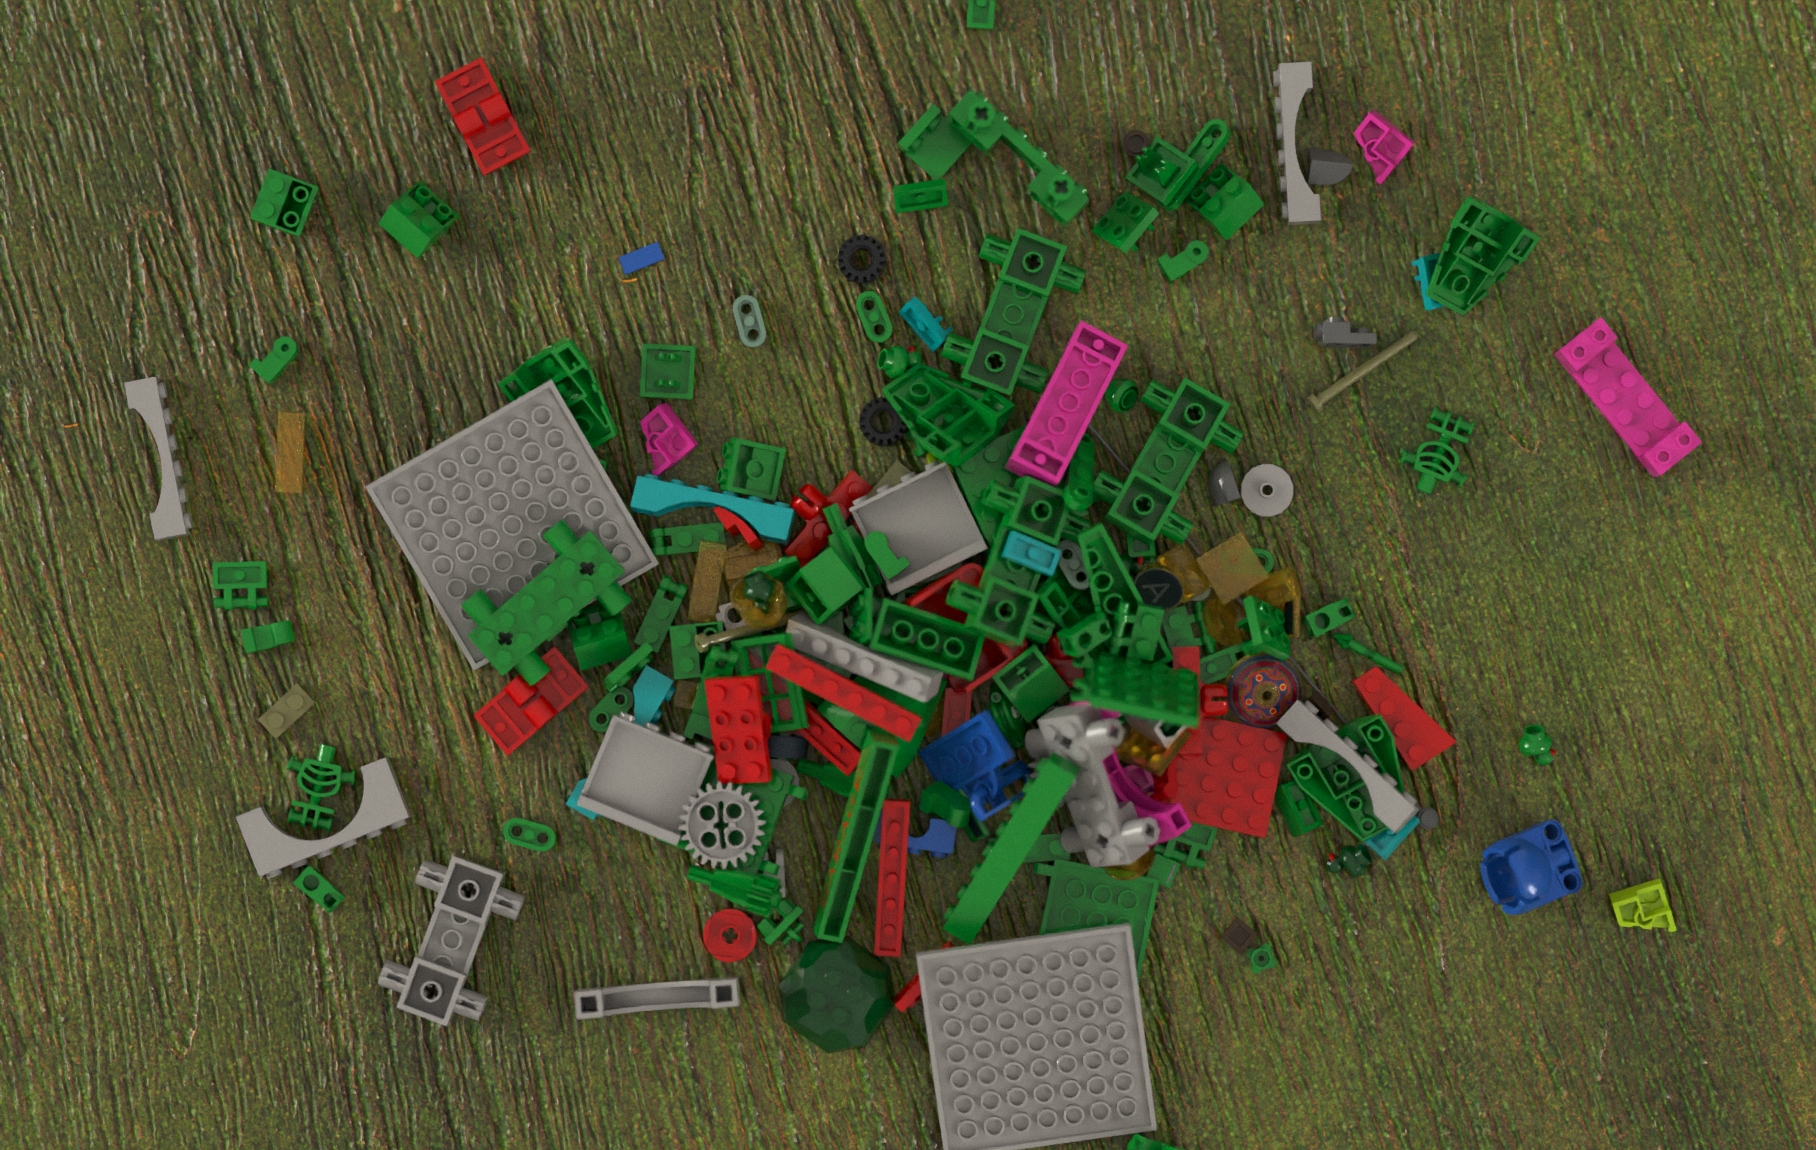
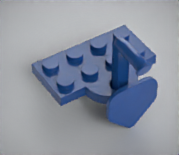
[918,710,1035,822]

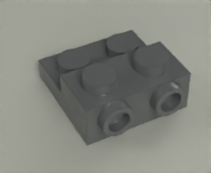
[1313,317,1377,349]

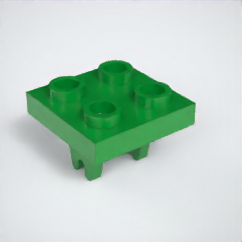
[1125,136,1198,206]
[1091,190,1159,254]
[640,343,696,400]
[1237,595,1291,661]

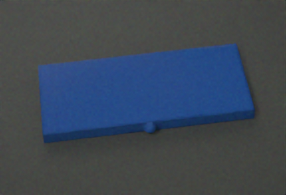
[618,242,665,275]

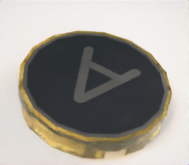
[1133,562,1186,611]

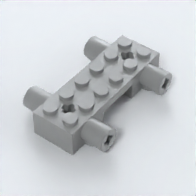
[1025,703,1160,868]
[378,855,525,1026]

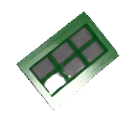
[731,632,809,733]

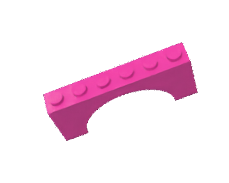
[1067,701,1192,847]

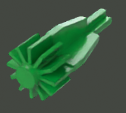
[822,503,884,593]
[796,759,892,805]
[687,865,782,918]

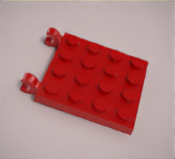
[1146,716,1287,839]

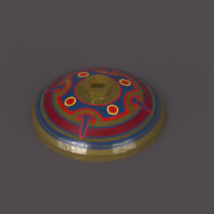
[1224,651,1303,730]

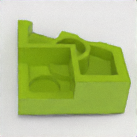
[1609,878,1677,932]

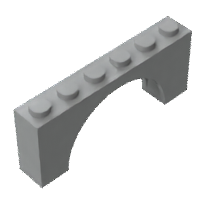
[236,757,412,879]
[574,976,741,1019]

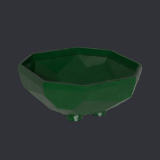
[778,935,895,1054]

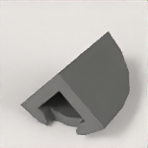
[1307,148,1354,185]
[1207,459,1240,507]

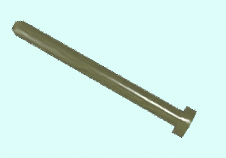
[1307,331,1419,413]
[695,609,808,653]

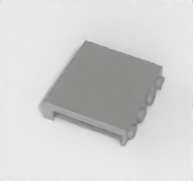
[849,459,988,595]
[577,711,714,846]

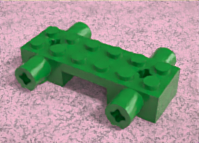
[948,89,1089,228]
[940,227,1087,398]
[1093,377,1245,546]
[946,476,1090,648]
[460,518,632,686]

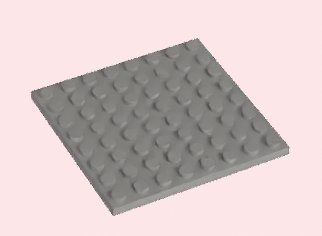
[365,379,659,670]
[916,923,1157,1150]

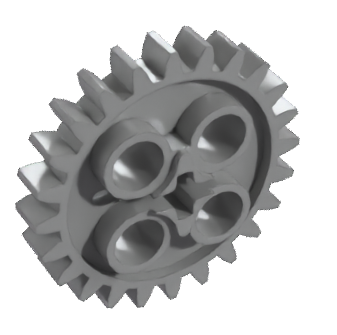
[678,781,766,869]

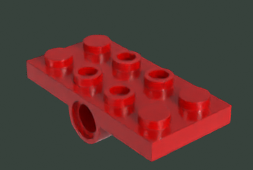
[434,57,531,176]
[473,646,589,756]
[704,675,772,784]

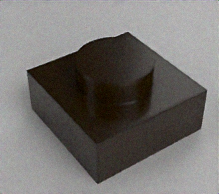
[1303,691,1335,721]
[1220,917,1258,954]

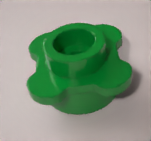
[1246,943,1276,974]

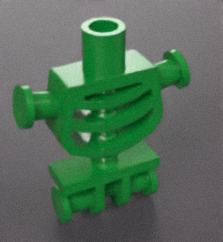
[1400,406,1475,495]
[286,744,356,833]

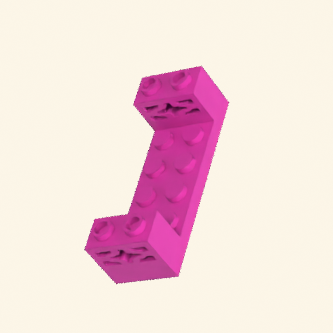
[1554,317,1702,478]
[1004,321,1128,487]

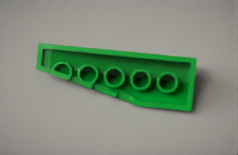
[1078,522,1173,664]

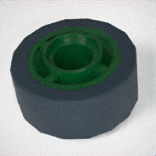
[767,732,808,761]

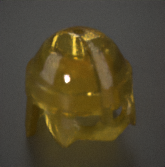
[730,574,787,629]

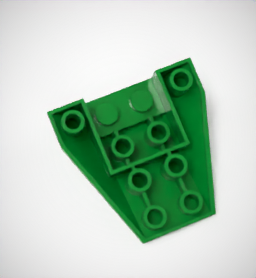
[1286,713,1405,842]

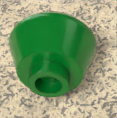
[1105,378,1139,413]

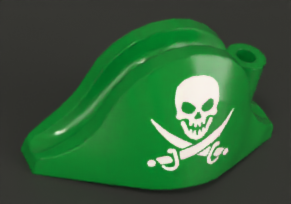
[987,682,1027,749]

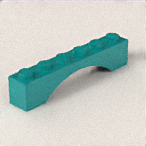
[630,474,795,545]
[566,665,677,820]

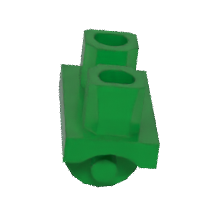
[757,898,805,945]

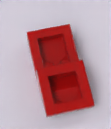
[713,506,764,552]

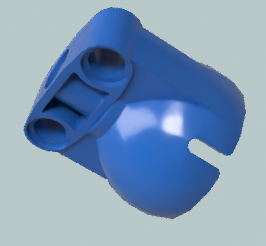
[1480,820,1582,915]

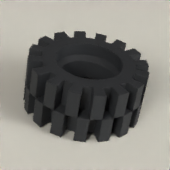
[838,234,886,284]
[859,397,907,446]

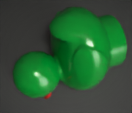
[877,346,921,379]
[1518,724,1556,766]

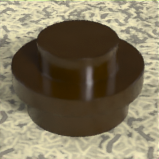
[1123,130,1149,157]

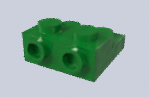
[717,438,786,501]

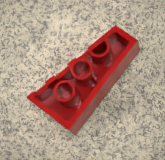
[1351,667,1456,771]

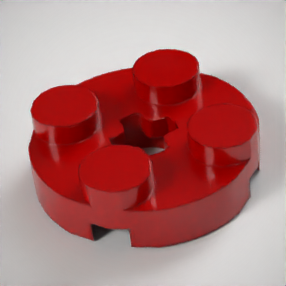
[703,908,757,962]

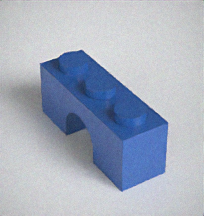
[873,811,957,858]

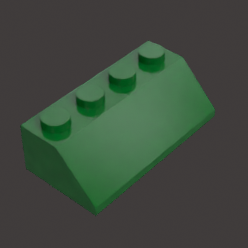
[870,598,985,682]

